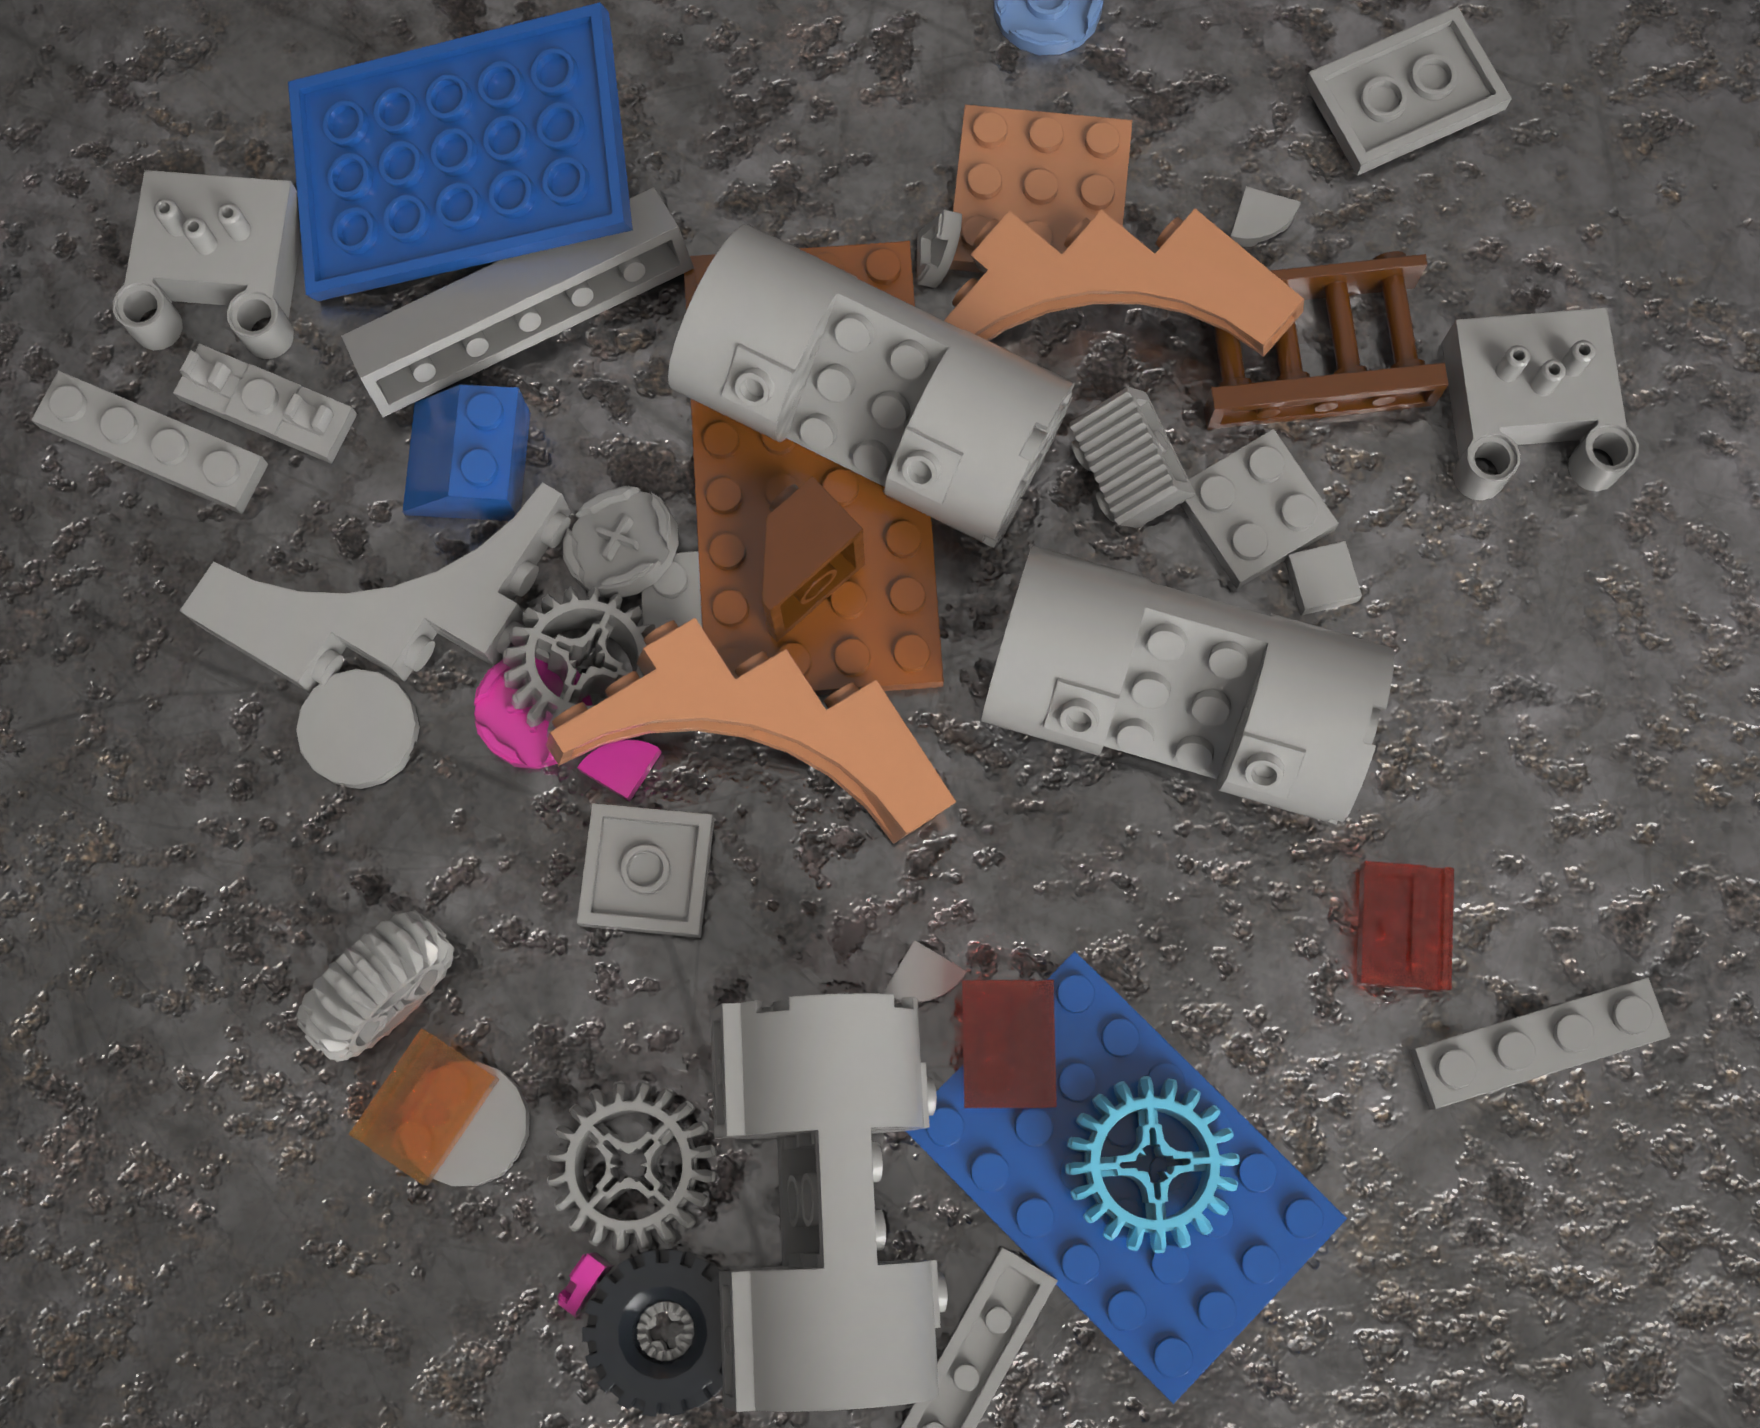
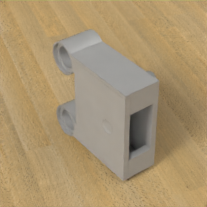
[113,170,301,359]
[1442,308,1639,501]

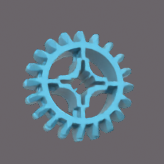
[1065,1076,1240,1253]

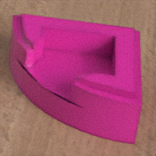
[577,740,662,802]
[557,1252,614,1318]

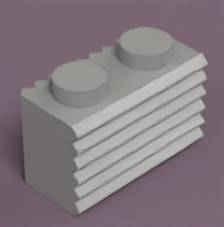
[1070,387,1196,528]

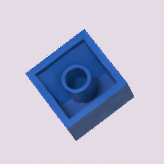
[402,385,531,521]

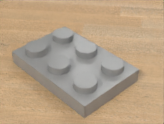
[1305,6,1512,176]

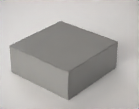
[1285,541,1362,616]

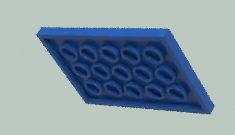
[288,2,633,302]
[905,951,1347,1404]

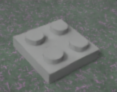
[1180,429,1339,589]
[577,803,714,938]

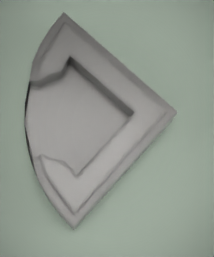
[1230,186,1301,247]
[916,210,962,288]
[883,940,967,1002]

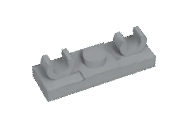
[173,343,357,464]

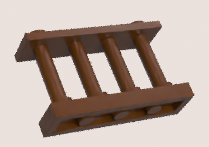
[1204,251,1449,430]

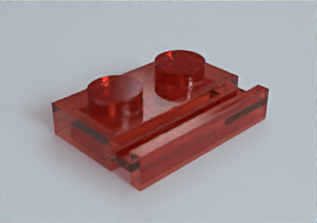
[1356,861,1454,993]
[962,980,1057,1109]

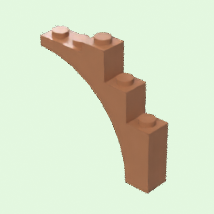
[944,208,1304,357]
[546,618,956,844]

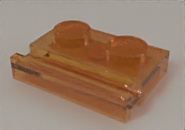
[349,1028,499,1185]

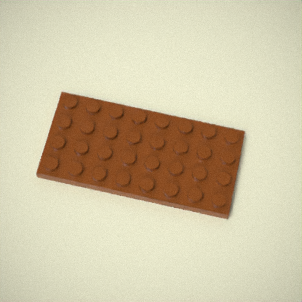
[684,241,944,696]

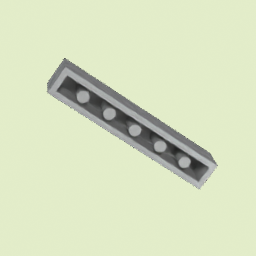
[341,187,694,417]

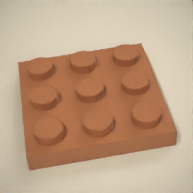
[949,104,1133,273]

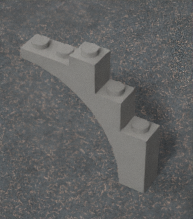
[180,482,571,693]

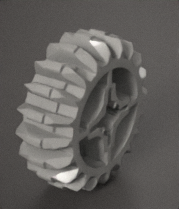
[503,586,656,738]
[296,910,454,1062]
[547,1080,717,1253]

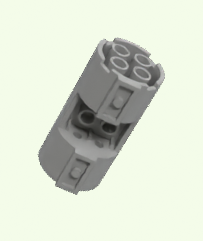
[668,224,1075,548]
[981,545,1394,824]
[710,993,948,1412]

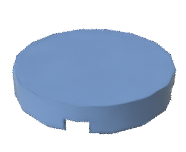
[993,0,1103,55]

